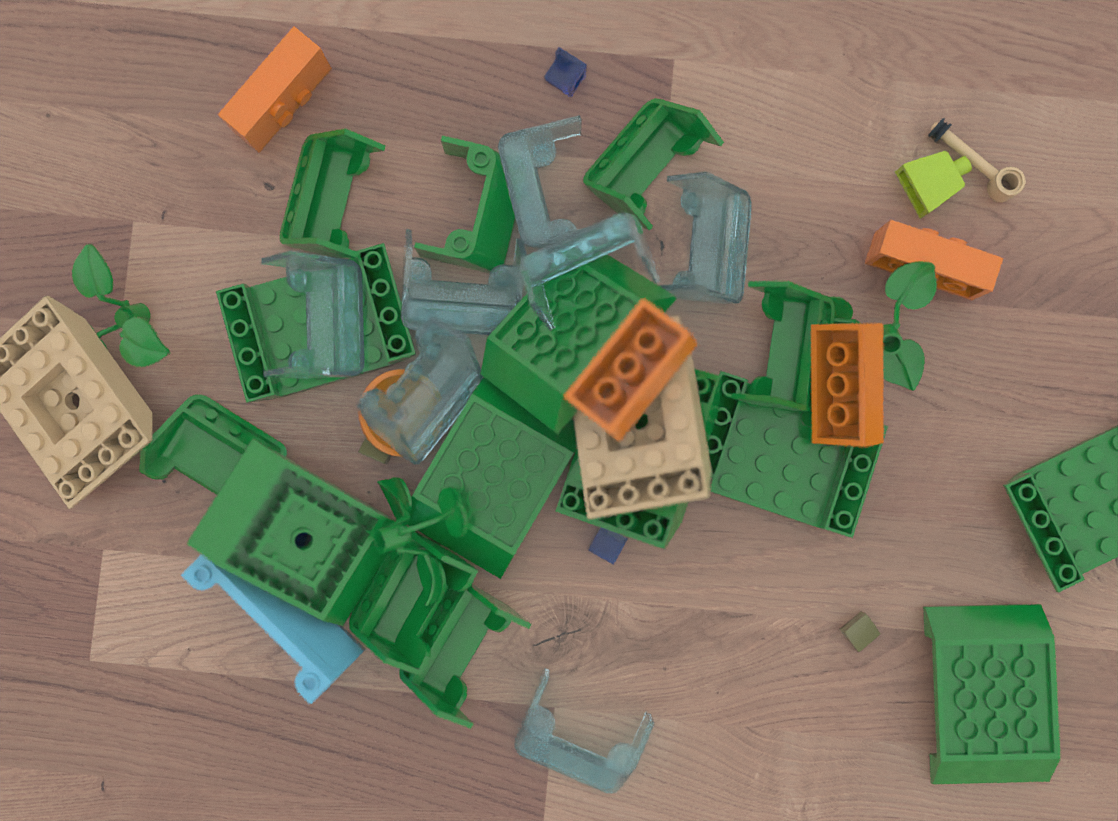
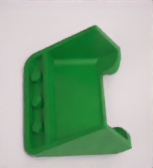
[139,394,287,495]

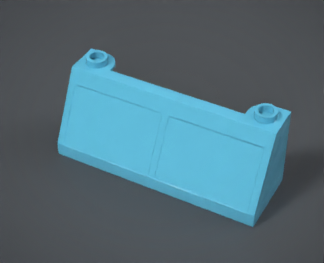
[181,554,366,704]

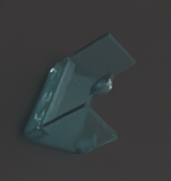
[498,115,609,248]
[658,171,752,304]
[521,213,661,330]
[401,229,527,335]
[261,251,365,379]
[514,668,655,794]

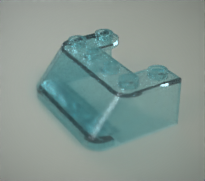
[357,316,483,465]

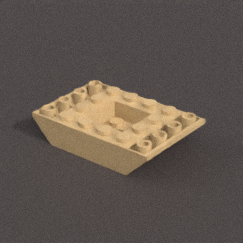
[0,296,152,509]
[572,315,711,519]

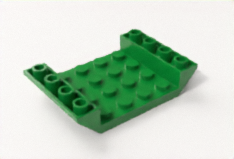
[216,243,416,403]
[480,247,677,434]
[707,371,888,538]
[408,378,578,579]
[1003,425,1118,593]
[923,604,1061,784]

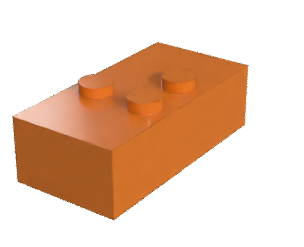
[217,26,332,153]
[864,220,1004,301]
[563,298,698,442]
[811,323,884,447]

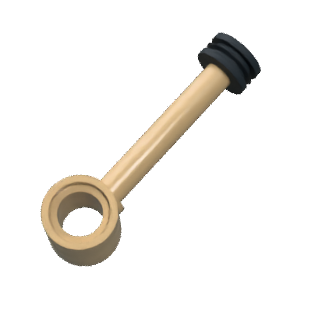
[927,118,1026,202]

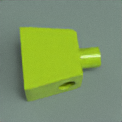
[895,151,972,219]

